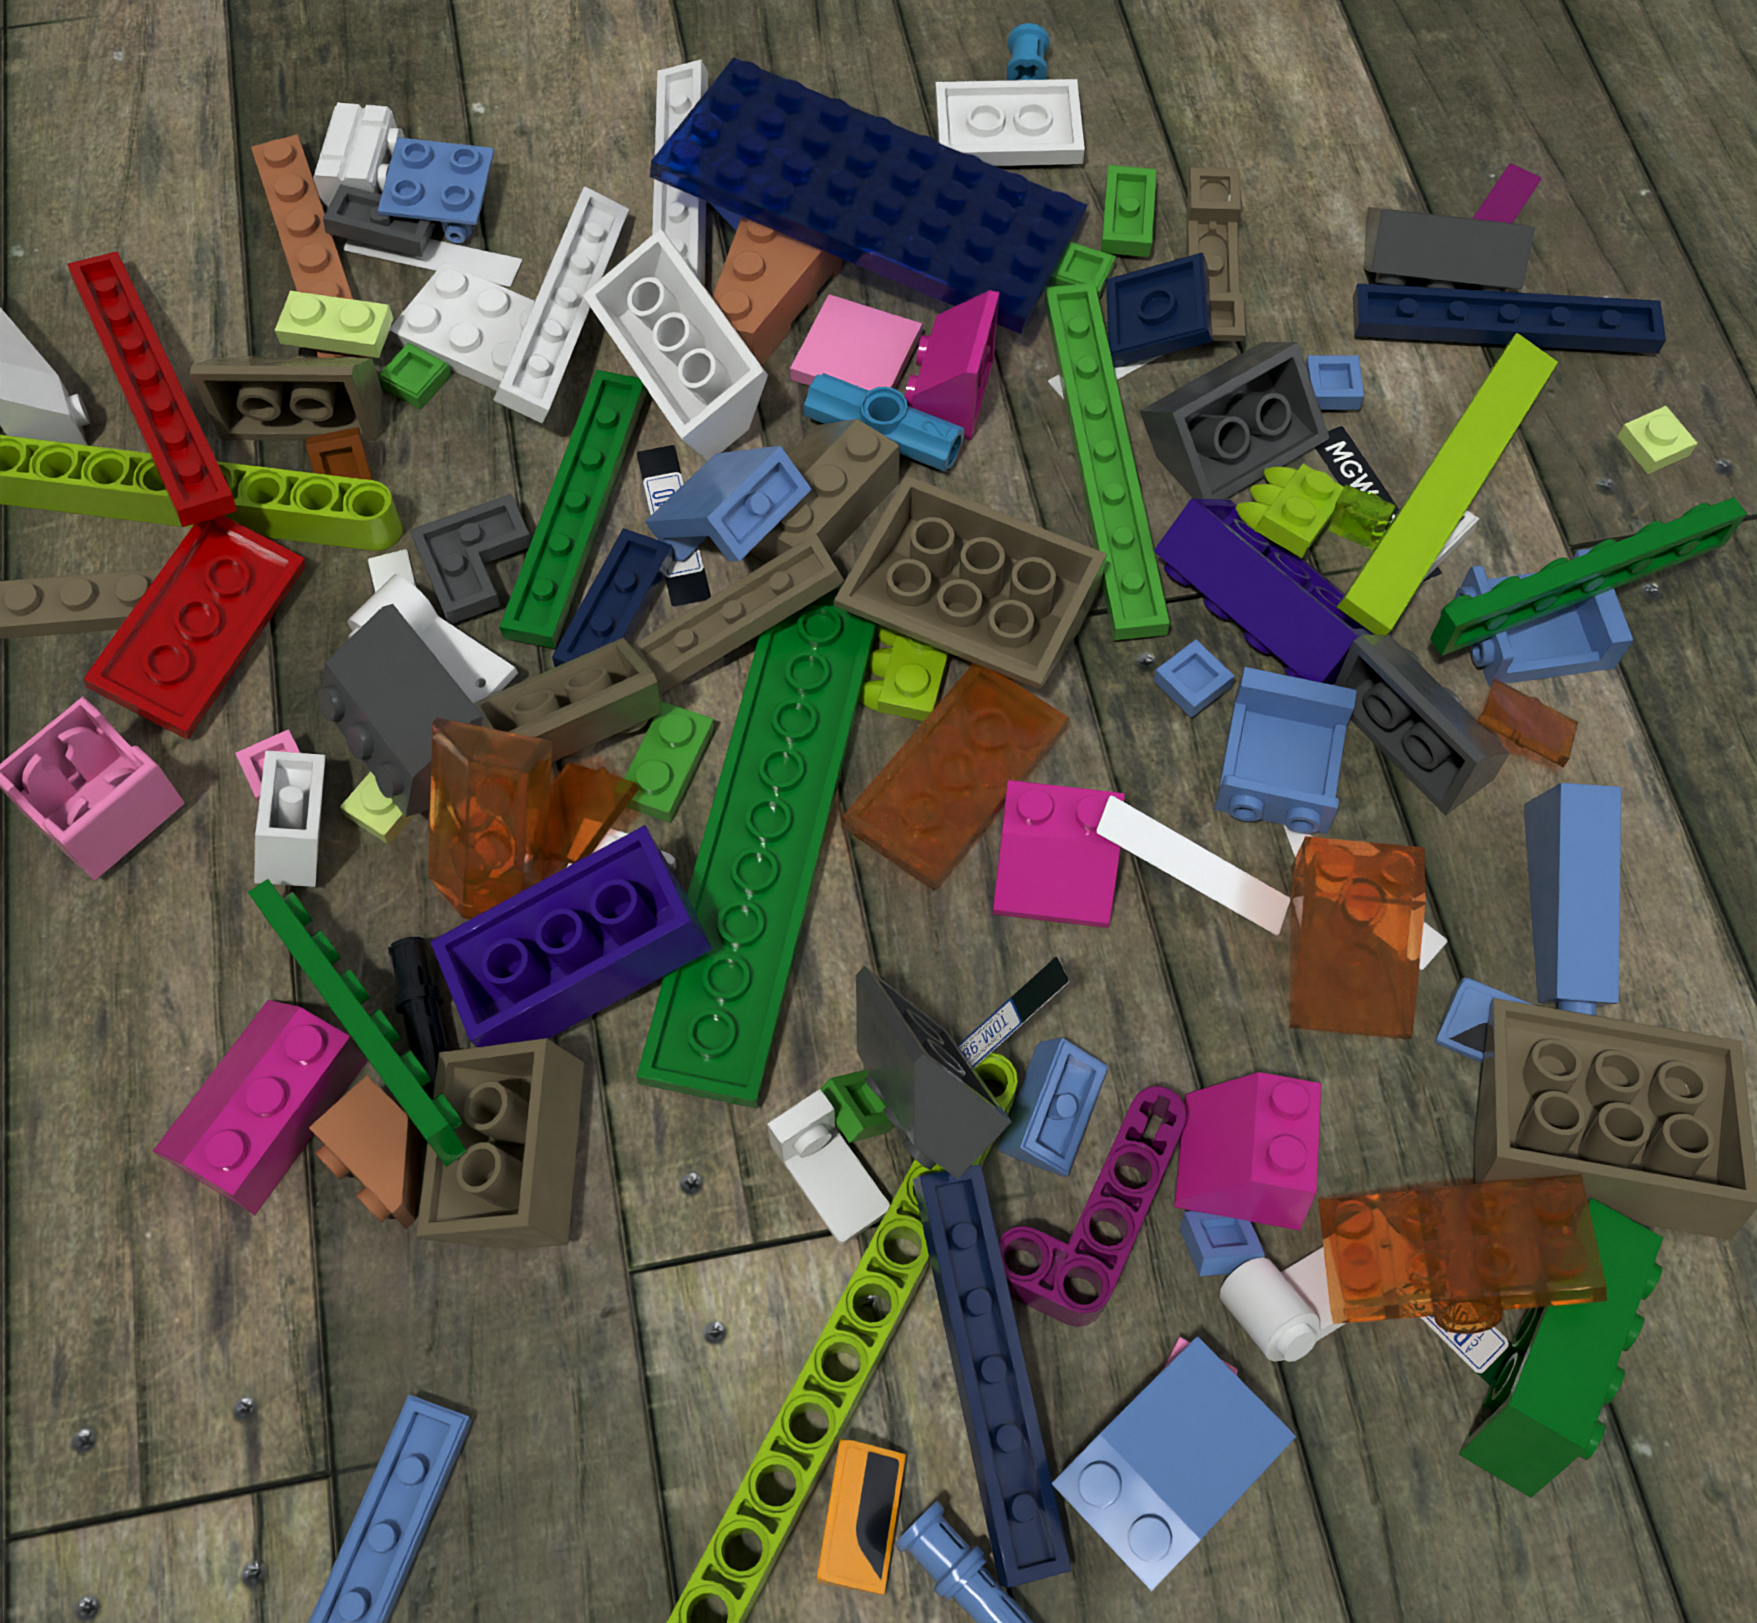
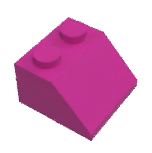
[905,290,1000,440]
[992,780,1125,928]
[1173,1072,1321,1231]

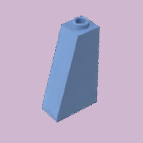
[1524,783,1622,1016]

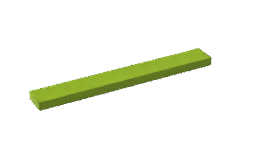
[1337,333,1558,635]

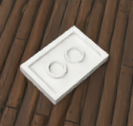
[935,79,1085,167]
[389,261,535,391]

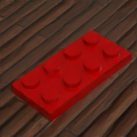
[83,515,305,740]

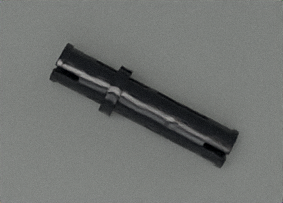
[388,937,449,1100]

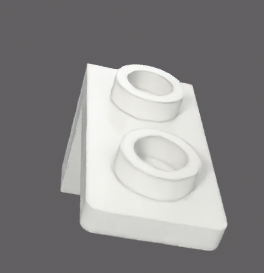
[767,1089,890,1245]

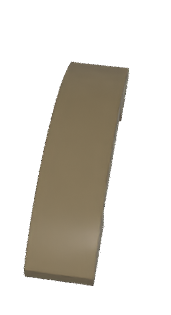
[1186,167,1245,342]

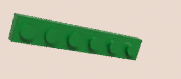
[499,370,648,649]
[1430,497,1747,656]
[247,879,467,1167]

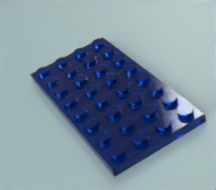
[649,57,1088,334]

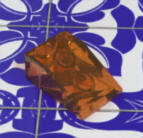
[1289,836,1426,1040]

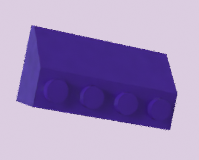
[1153,498,1392,685]
[430,825,713,1047]

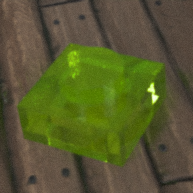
[1328,484,1396,550]

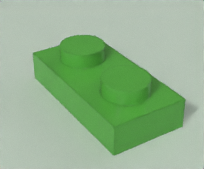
[1101,165,1157,257]
[616,702,715,823]

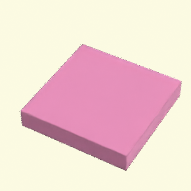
[790,294,922,391]

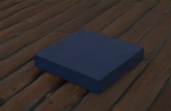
[1106,252,1213,368]

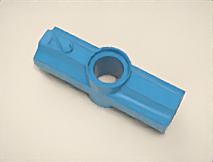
[804,373,964,472]

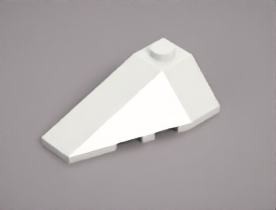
[0,307,91,445]

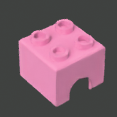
[0,696,185,881]

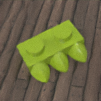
[1235,464,1348,558]
[859,624,950,723]

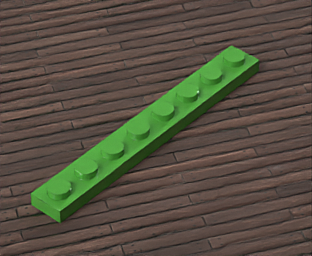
[1044,283,1170,641]

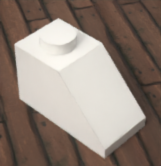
[254,750,325,887]

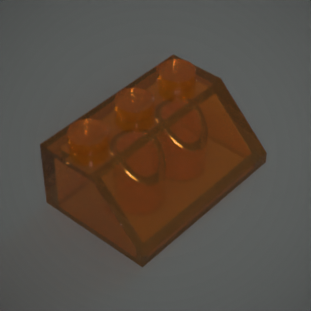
[428,718,552,920]

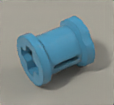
[1007,23,1049,81]

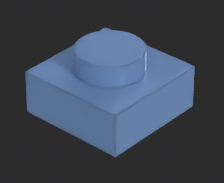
[1305,355,1364,410]
[1153,640,1235,718]
[1180,1211,1265,1277]

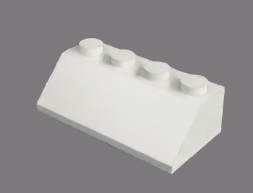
[583,228,768,461]

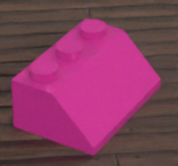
[153,1000,367,1216]

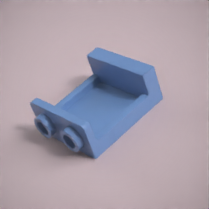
[645,446,812,562]
[1455,548,1633,686]
[1214,667,1357,834]

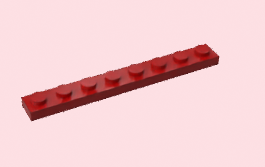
[67,251,237,528]

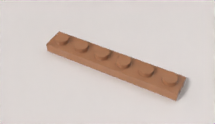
[251,134,374,361]

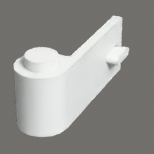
[347,574,518,703]
[1219,1214,1427,1362]

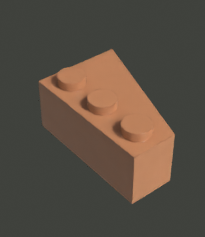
[712,208,842,366]

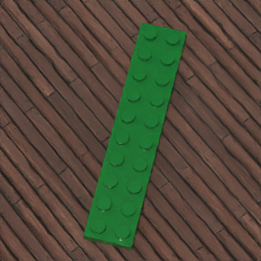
[636,580,878,1109]

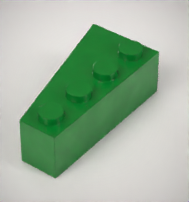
[1458,1198,1663,1498]

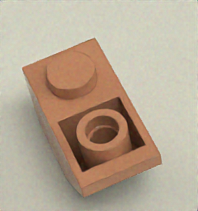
[309,1075,421,1229]

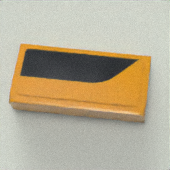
[816,1438,906,1595]

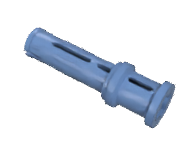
[893,1500,1034,1623]

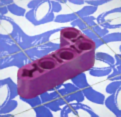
[998,1086,1186,1327]

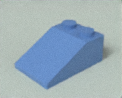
[1052,1336,1297,1591]

